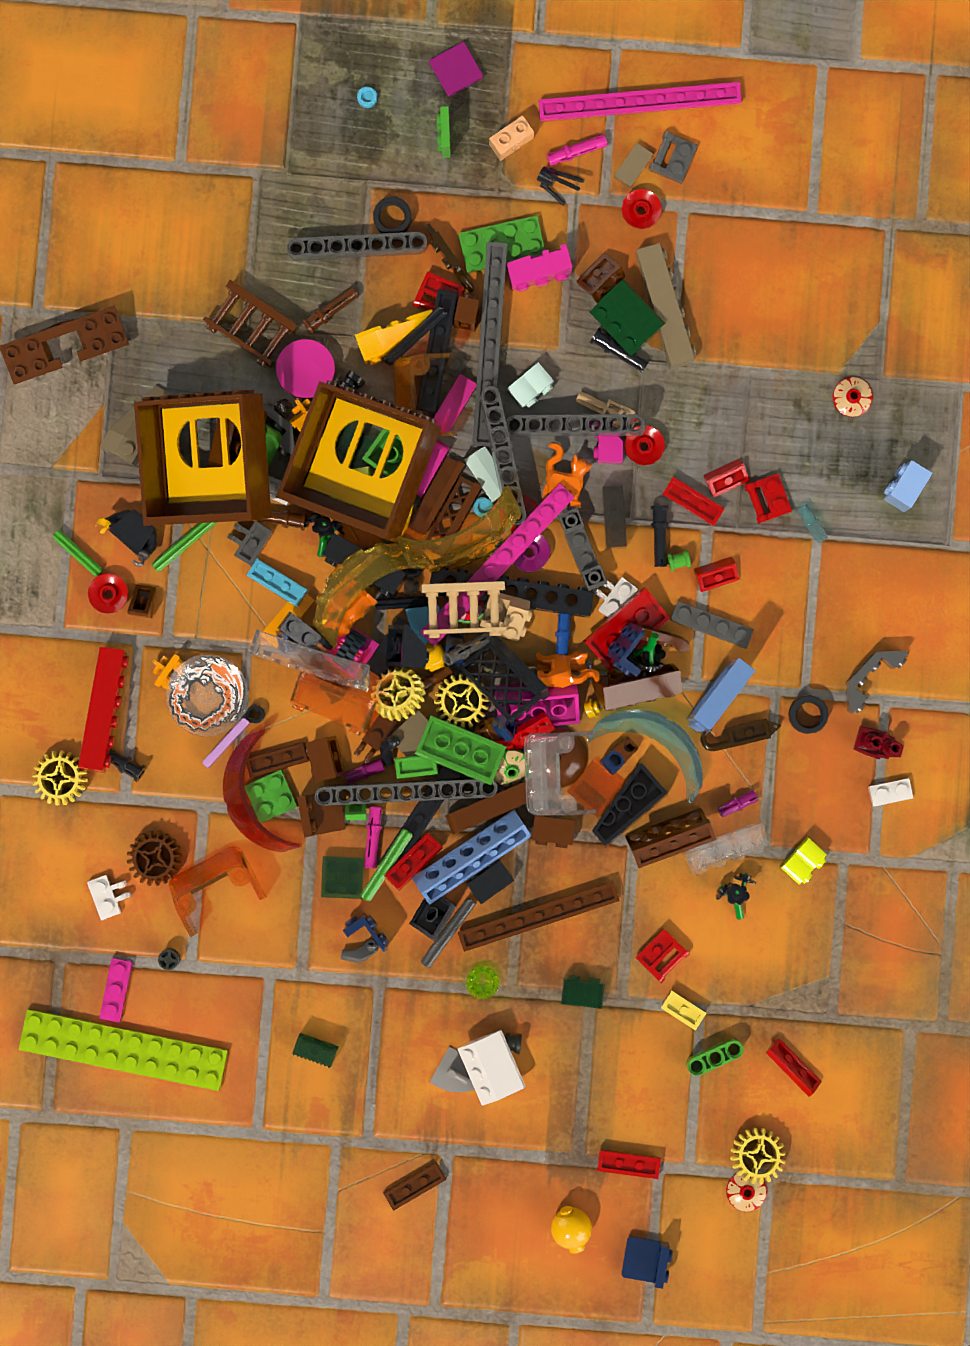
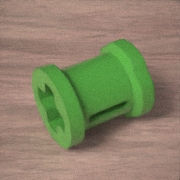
[667,550,691,571]

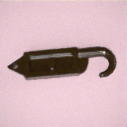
[425,224,474,292]
[700,718,781,751]

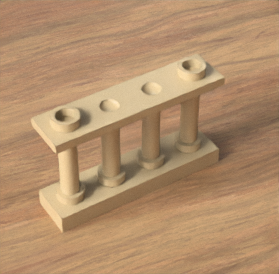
[421,581,507,638]

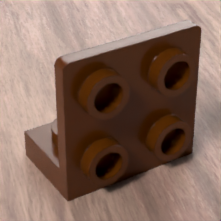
[297,791,346,838]

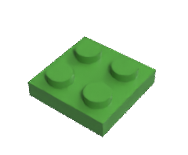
[437,107,451,158]
[244,770,298,823]

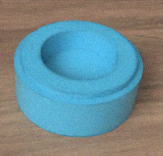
[357,87,378,108]
[473,497,494,518]

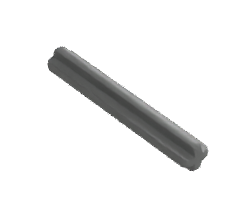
[421,898,476,968]

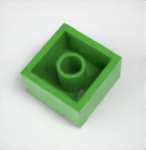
[362,428,403,477]

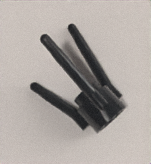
[537,166,584,205]

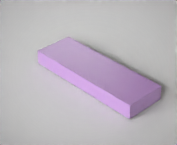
[203,718,251,768]

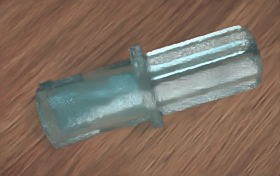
[796,504,828,543]

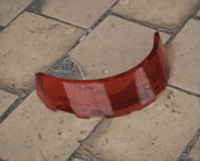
[223,729,302,852]

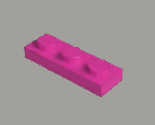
[99,958,133,1022]

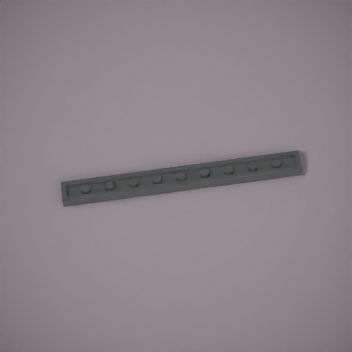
[472,242,507,447]

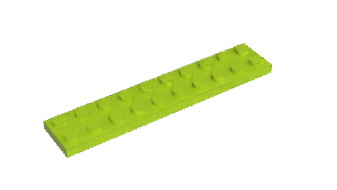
[19,1009,228,1091]

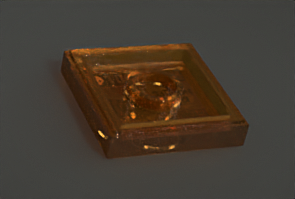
[567,761,623,818]

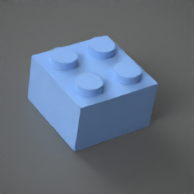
[883,460,933,512]

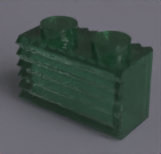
[561,975,605,1009]
[292,1033,339,1068]

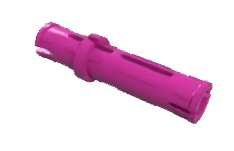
[546,134,607,166]
[364,806,383,869]

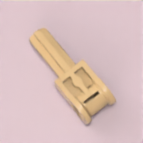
[576,392,635,429]

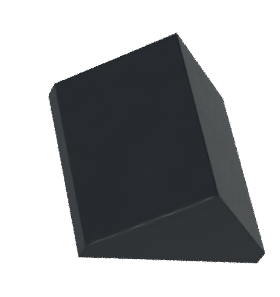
[409,896,457,942]

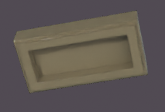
[614,143,653,188]

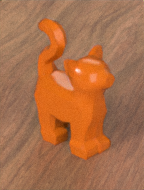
[542,442,591,508]
[314,576,377,637]
[536,651,601,688]

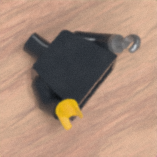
[95,509,158,567]

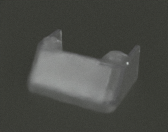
[524,731,596,816]

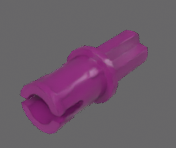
[344,759,385,783]
[718,789,758,817]

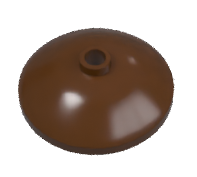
[526,727,587,788]

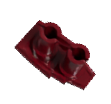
[853,726,904,760]

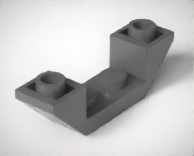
[235,402,296,458]
[558,508,608,591]
[846,651,909,714]

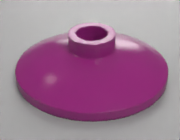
[513,534,550,572]

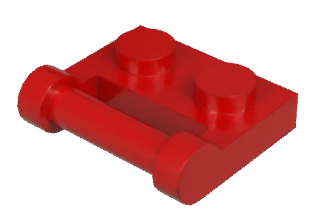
[413,271,464,311]
[744,473,792,524]
[635,928,690,983]

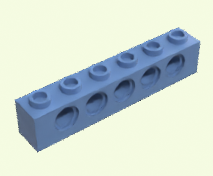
[412,810,531,905]

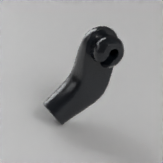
[379,735,400,766]

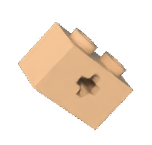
[489,116,534,161]

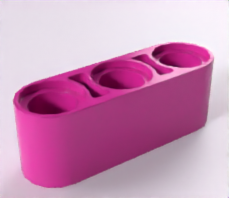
[417,440,450,498]

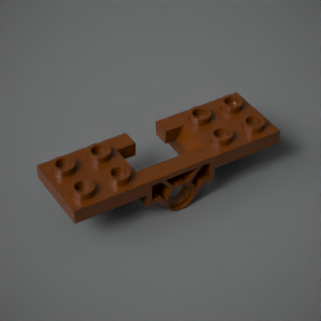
[0,305,129,385]

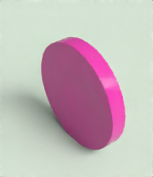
[276,339,335,399]

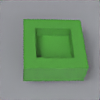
[345,804,367,821]

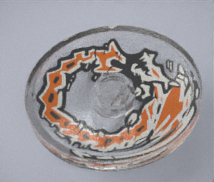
[166,654,248,737]

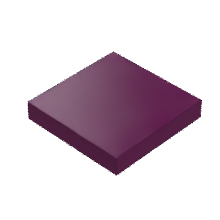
[429,41,483,97]

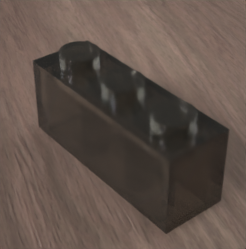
[601,485,627,550]

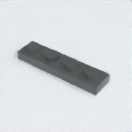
[670,601,754,649]

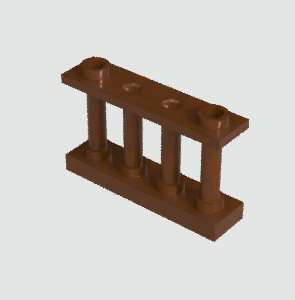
[203,279,299,368]

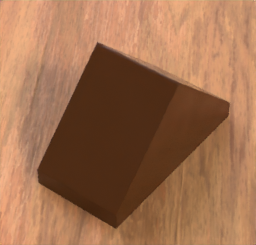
[128,585,156,619]

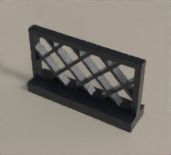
[459,636,549,723]

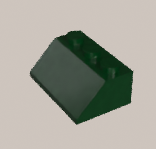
[589,279,666,356]

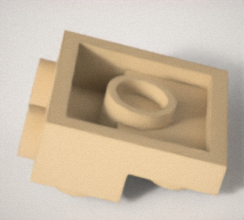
[480,593,533,641]

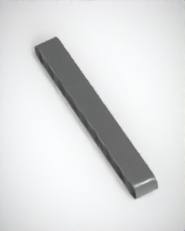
[315,777,498,806]

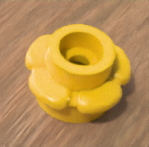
[584,699,601,718]

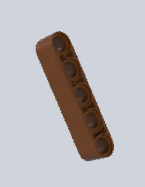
[445,776,544,834]

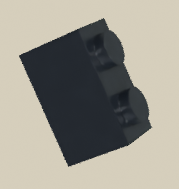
[467,860,514,904]

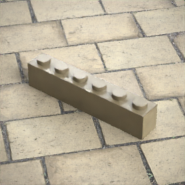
[635,243,697,369]

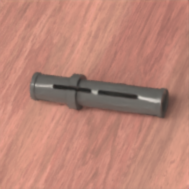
[443,632,491,666]

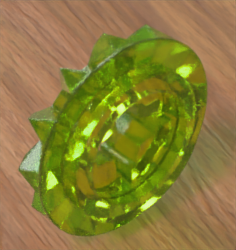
[466,966,499,999]

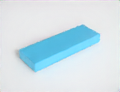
[247,558,309,607]

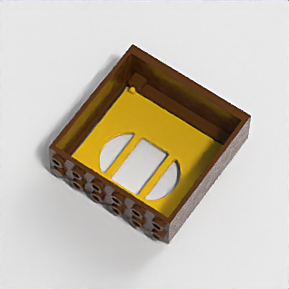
[276,380,441,543]
[134,390,272,526]

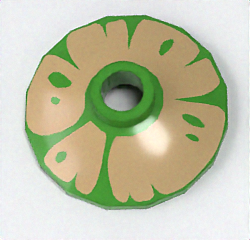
[494,750,531,787]

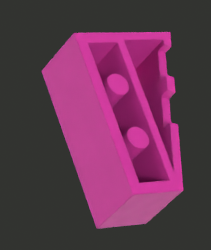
[506,244,572,292]

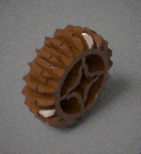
[127,831,183,886]

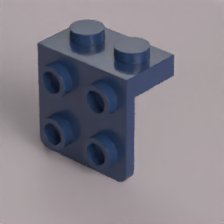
[606,623,645,677]
[343,913,389,952]
[621,1236,673,1289]

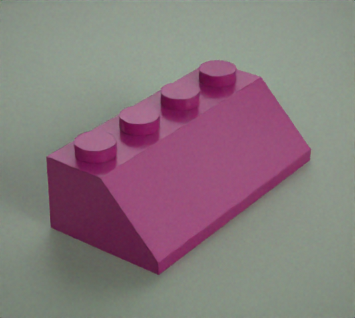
[495,683,580,727]

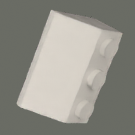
[458,1030,526,1106]

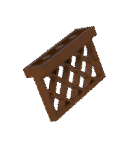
[625,808,716,868]

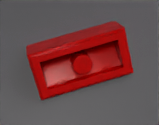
[703,459,750,498]
[694,557,740,592]

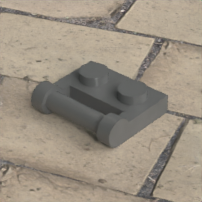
[648,131,698,184]

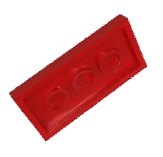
[583,587,670,671]

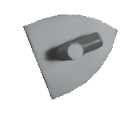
[430,1046,475,1093]

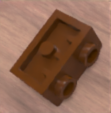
[576,253,626,303]

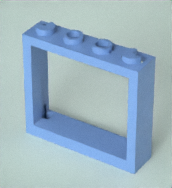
[686,658,756,732]

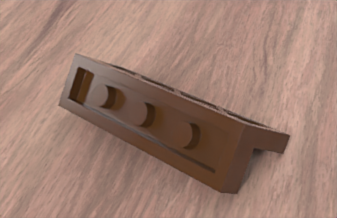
[408,456,465,537]
[422,476,482,559]

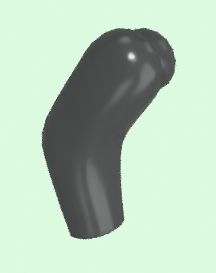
[341,939,379,963]

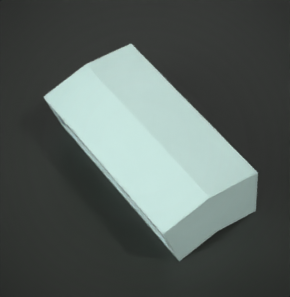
[464,446,510,502]

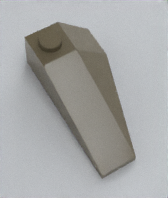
[100,385,173,466]

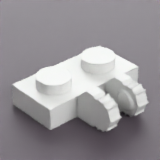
[592,577,638,618]
[87,875,132,920]

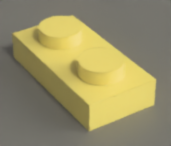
[660,990,706,1030]

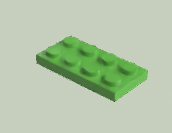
[458,216,545,274]
[415,716,506,785]

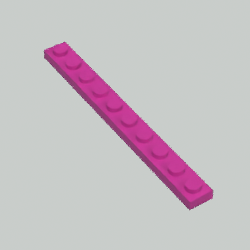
[538,82,742,122]
[419,484,575,646]

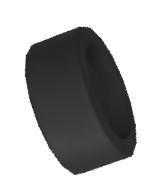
[373,197,412,234]
[788,695,829,734]

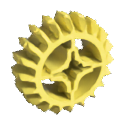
[370,667,426,721]
[434,674,489,729]
[32,750,88,805]
[730,1128,786,1184]

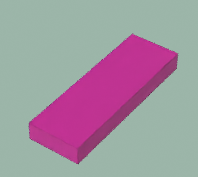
[433,374,477,437]

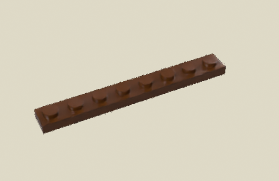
[458,881,619,952]

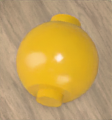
[551,1206,592,1253]

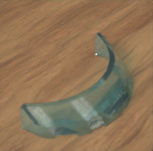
[585,710,703,804]

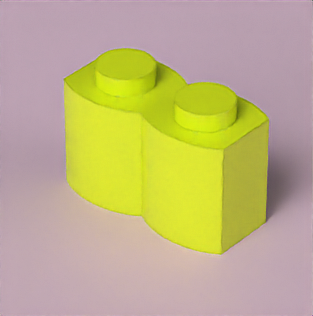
[780,837,827,885]

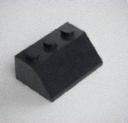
[386,625,429,668]

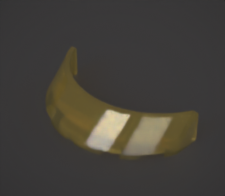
[396,485,521,572]
[313,542,426,648]

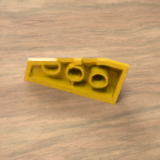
[355,309,433,365]

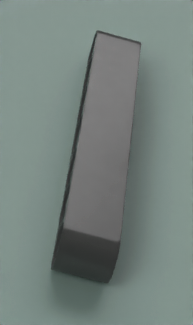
[287,232,427,261]
[480,386,526,526]
[506,414,647,437]

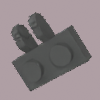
[227,521,273,566]

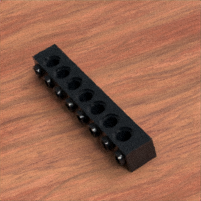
[430,566,594,618]

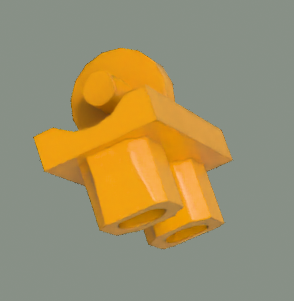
[289,398,311,431]
[152,654,186,691]

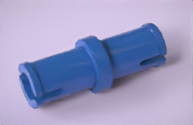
[555,614,571,655]

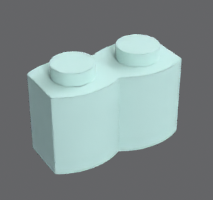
[507,362,554,408]

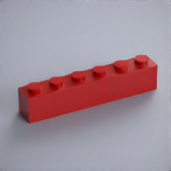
[78,647,129,773]

